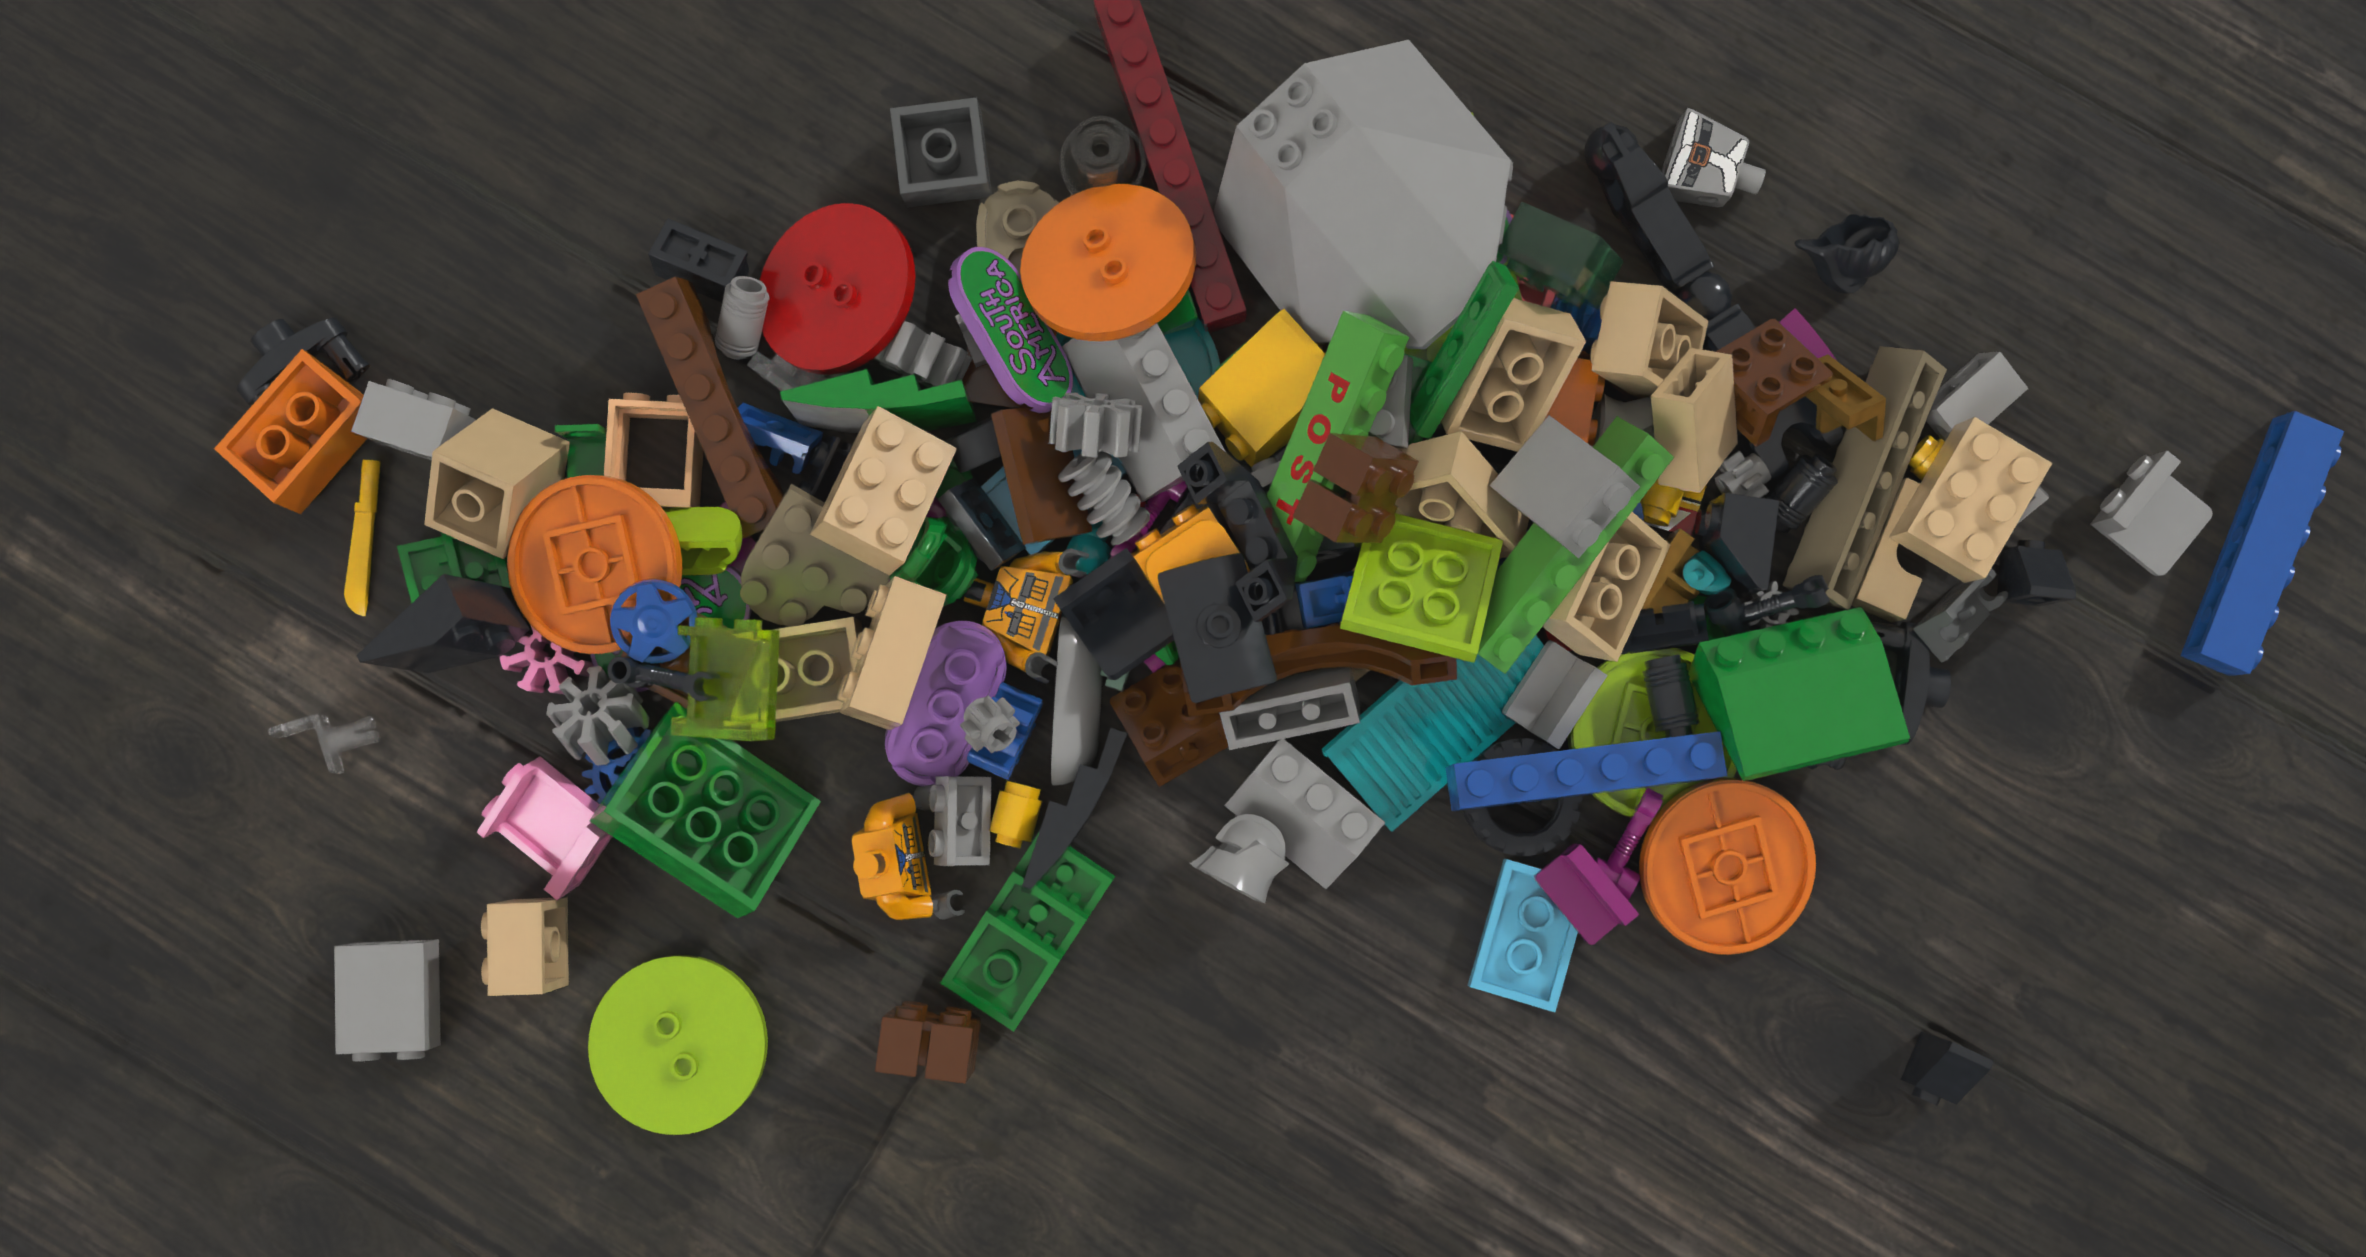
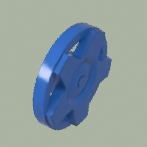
[610,579,698,663]

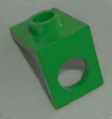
[555,424,607,478]

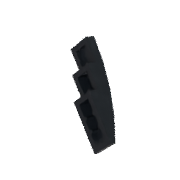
[1021,728,1127,894]

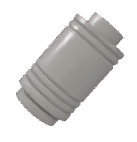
[715,276,769,360]

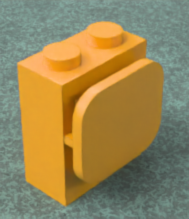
[1131,504,1250,603]

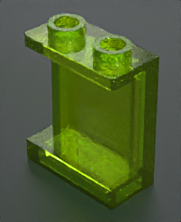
[671,617,780,741]

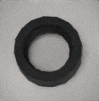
[945,406,1019,473]

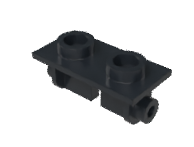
[798,436,853,503]
[1621,600,1709,654]

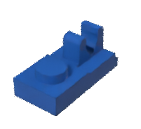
[737,403,823,474]

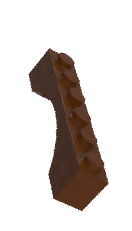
[636,276,784,539]
[1181,623,1457,717]

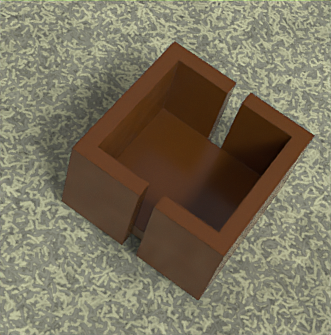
[1293,433,1419,543]
[875,1001,981,1084]

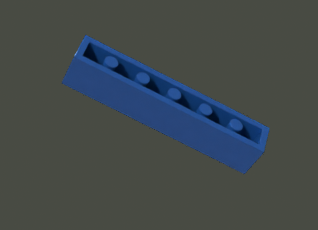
[2180,411,2344,676]
[1445,731,1727,811]

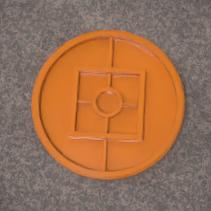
[1020,184,1196,341]
[507,475,682,654]
[1639,778,1816,955]

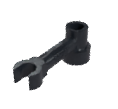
[1703,575,1830,637]
[608,655,721,701]

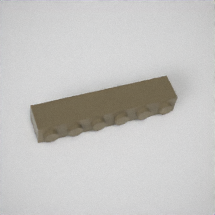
[1783,346,1947,610]

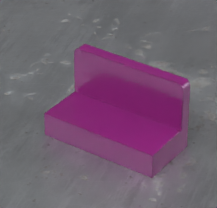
[1534,843,1639,945]

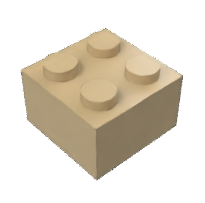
[481,897,569,996]

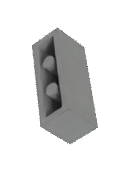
[1219,667,1360,750]

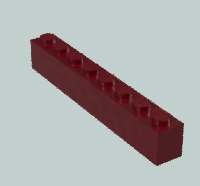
[1093,0,1246,333]

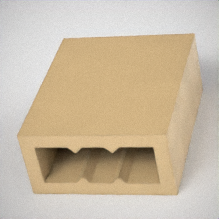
[1651,348,1738,493]

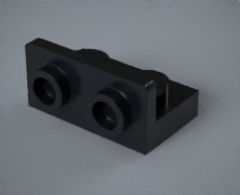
[938,478,1026,572]

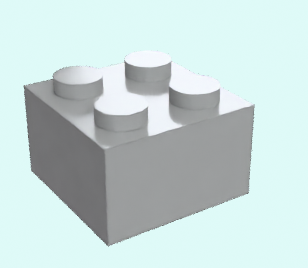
[351,379,476,461]

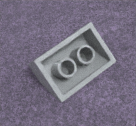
[1224,739,1385,889]

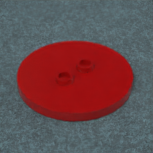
[759,203,916,375]

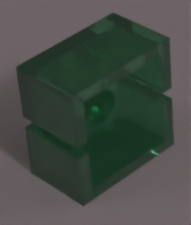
[1497,202,1624,310]

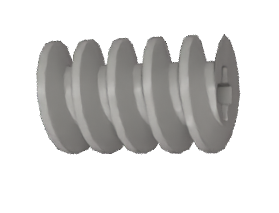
[1058,451,1150,545]

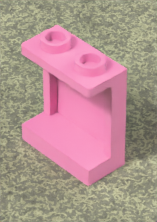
[477,756,612,901]

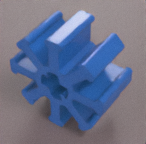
[966,682,1043,780]

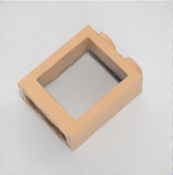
[604,393,704,508]

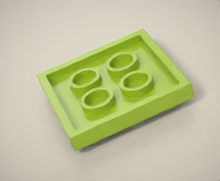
[1340,513,1503,663]

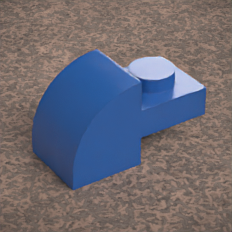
[1295,570,1355,628]

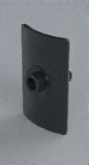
[1158,553,1277,703]

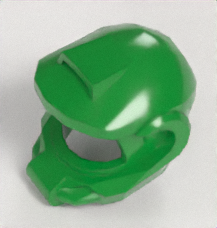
[890,516,978,606]

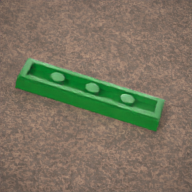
[1410,261,1519,439]

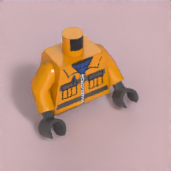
[964,548,1089,684]
[852,784,965,920]

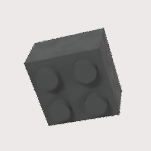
[890,97,992,208]

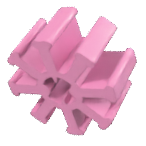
[499,626,594,694]

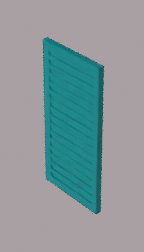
[1322,635,1544,832]

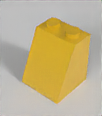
[1198,309,1325,467]

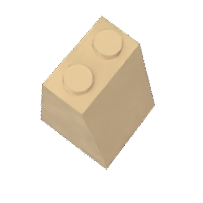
[424,408,570,559]

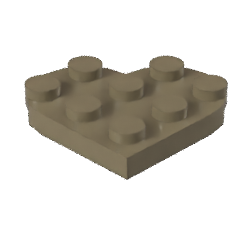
[976,180,1059,275]
[740,484,890,627]

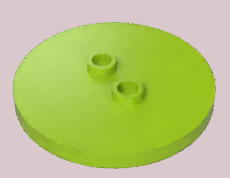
[1567,648,1737,821]
[588,955,768,1135]

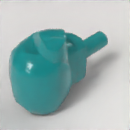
[1066,521,1112,575]
[1683,550,1731,595]

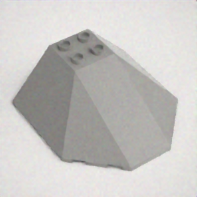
[1213,40,1513,349]

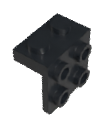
[1053,548,1174,680]

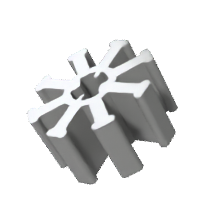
[874,321,972,388]
[1049,393,1142,458]
[546,666,649,766]

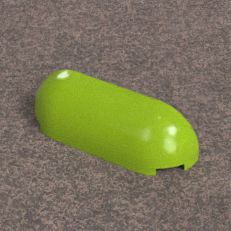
[662,507,742,575]

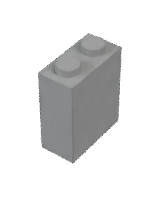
[1490,415,1640,558]
[334,939,441,1061]

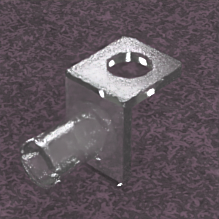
[267,713,380,774]

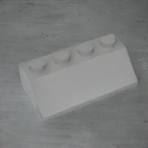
[1062,323,1226,502]

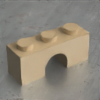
[1852,478,1922,622]

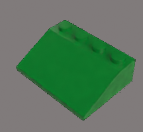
[1688,607,1910,781]
[589,702,821,919]

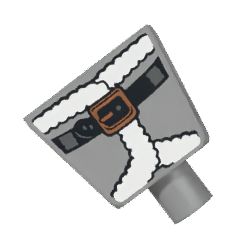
[1661,108,1766,207]

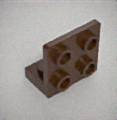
[1716,319,1833,447]
[1110,658,1229,787]

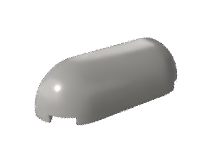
[1051,613,1103,785]

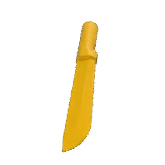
[344,460,381,616]

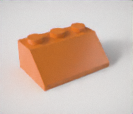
[214,349,367,514]

